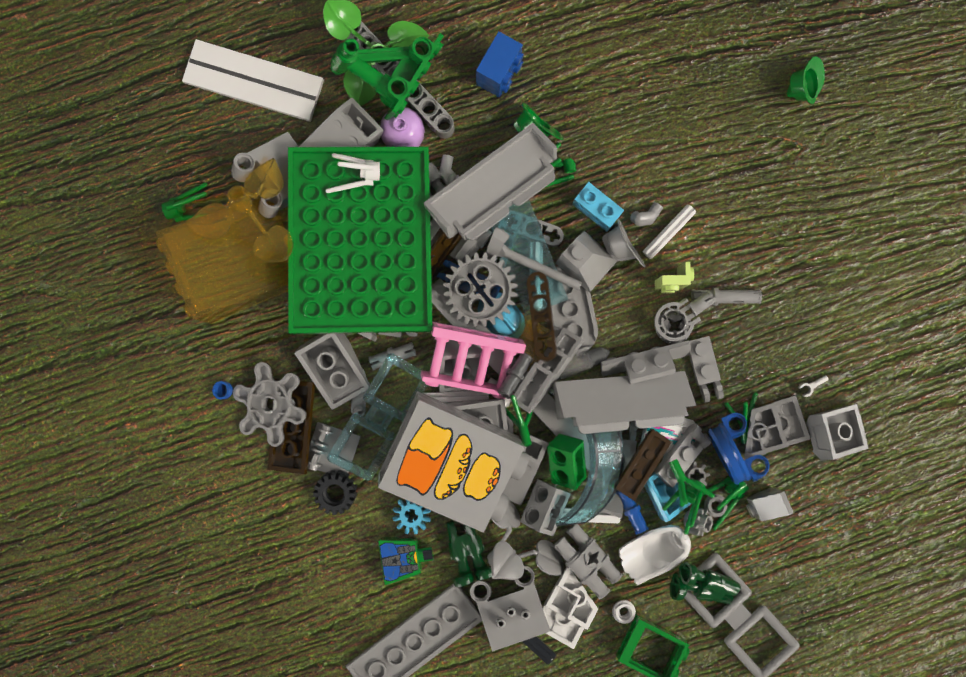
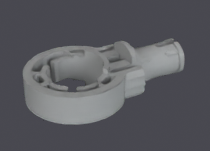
[654,290,717,341]

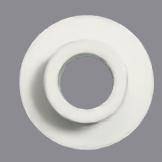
[612,600,636,624]

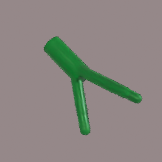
[724,392,758,444]
[506,394,534,447]
[669,459,715,507]

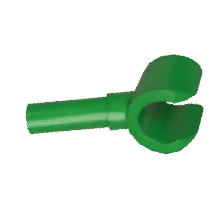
[555,158,576,174]

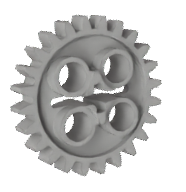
[443,252,518,327]

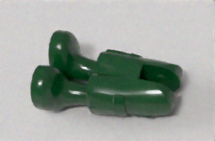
[446,520,492,587]
[670,562,741,604]

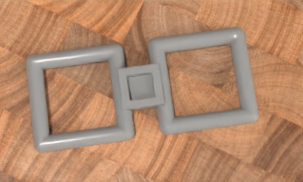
[685,553,800,677]

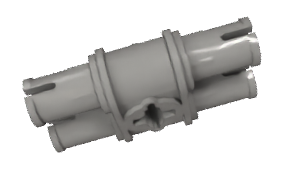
[553,522,623,600]

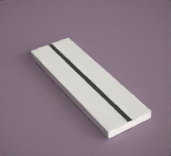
[182,39,324,122]

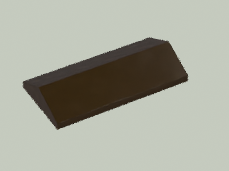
[267,379,315,474]

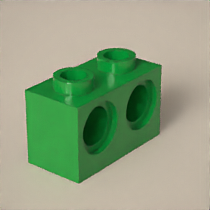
[547,433,587,490]

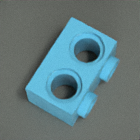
[572,182,624,232]

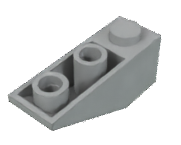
[502,435,549,505]

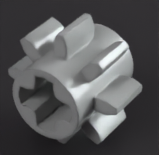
[684,461,710,486]
[684,508,713,536]

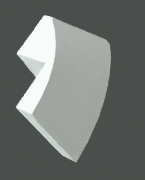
[543,567,598,649]

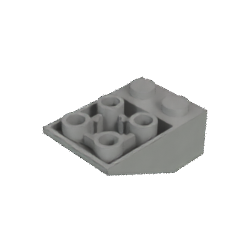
[299,98,383,147]

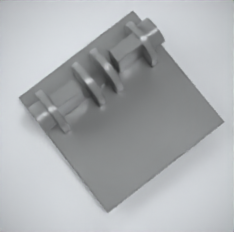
[308,422,361,475]

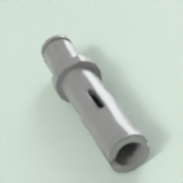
[691,288,762,306]

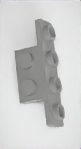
[601,341,691,384]

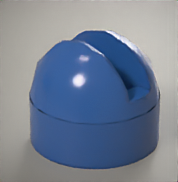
[212,381,233,400]

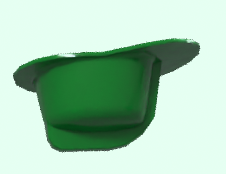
[786,56,825,104]
[514,103,564,140]

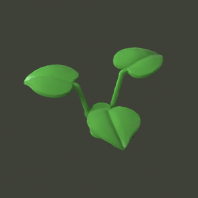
[323,0,429,106]

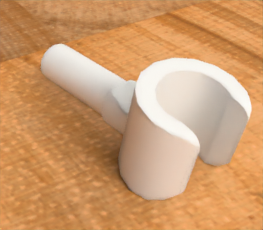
[798,375,829,397]

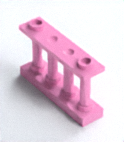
[420,322,526,399]

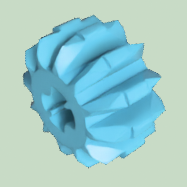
[393,499,431,534]

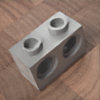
[520,479,571,536]

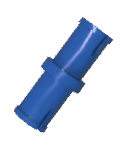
[616,491,649,534]

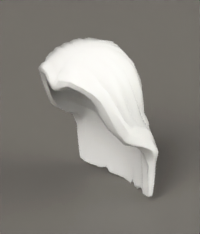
[619,525,691,585]

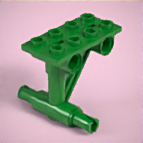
[330,33,444,121]

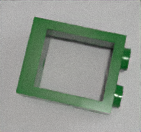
[616,614,690,677]

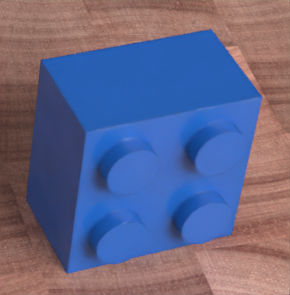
[476,31,524,98]

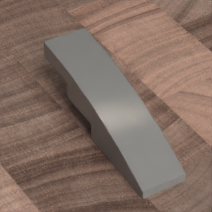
[510,328,584,414]

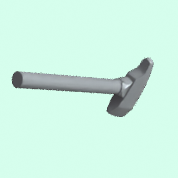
[486,227,582,290]

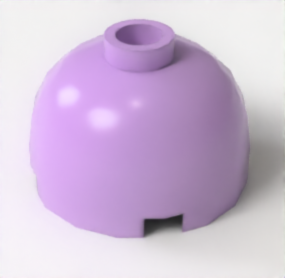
[380,107,425,147]

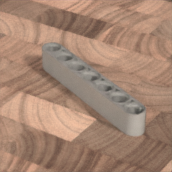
[347,21,455,139]

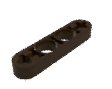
[527,272,557,362]

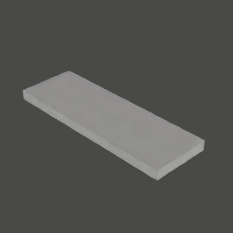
[346,583,482,677]

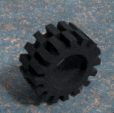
[313,470,357,515]

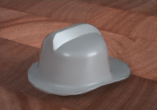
[602,219,646,268]

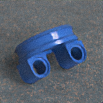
[708,413,770,485]

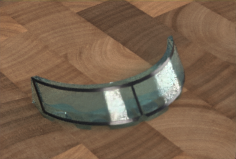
[548,386,625,526]

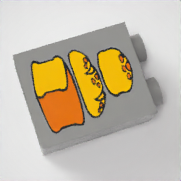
[378,391,529,533]

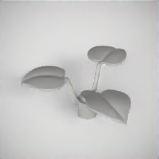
[487,501,564,580]

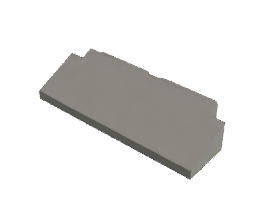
[424,123,557,241]
[553,371,696,434]

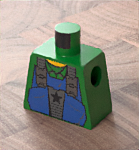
[378,537,434,585]

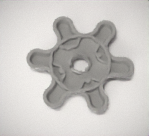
[233,362,306,447]

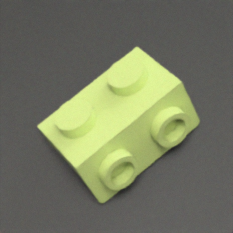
[655,262,694,293]

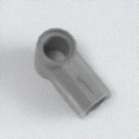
[450,230,493,263]

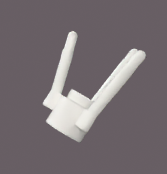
[325,153,380,193]

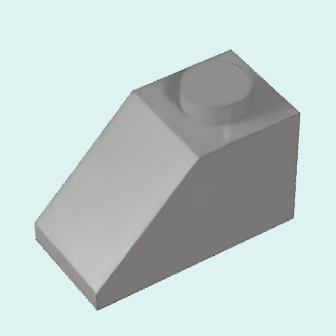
[746,487,794,521]

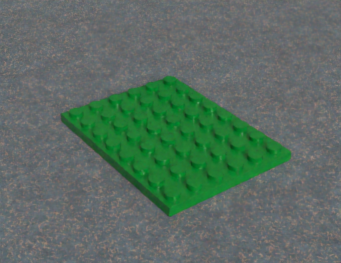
[288,147,432,334]

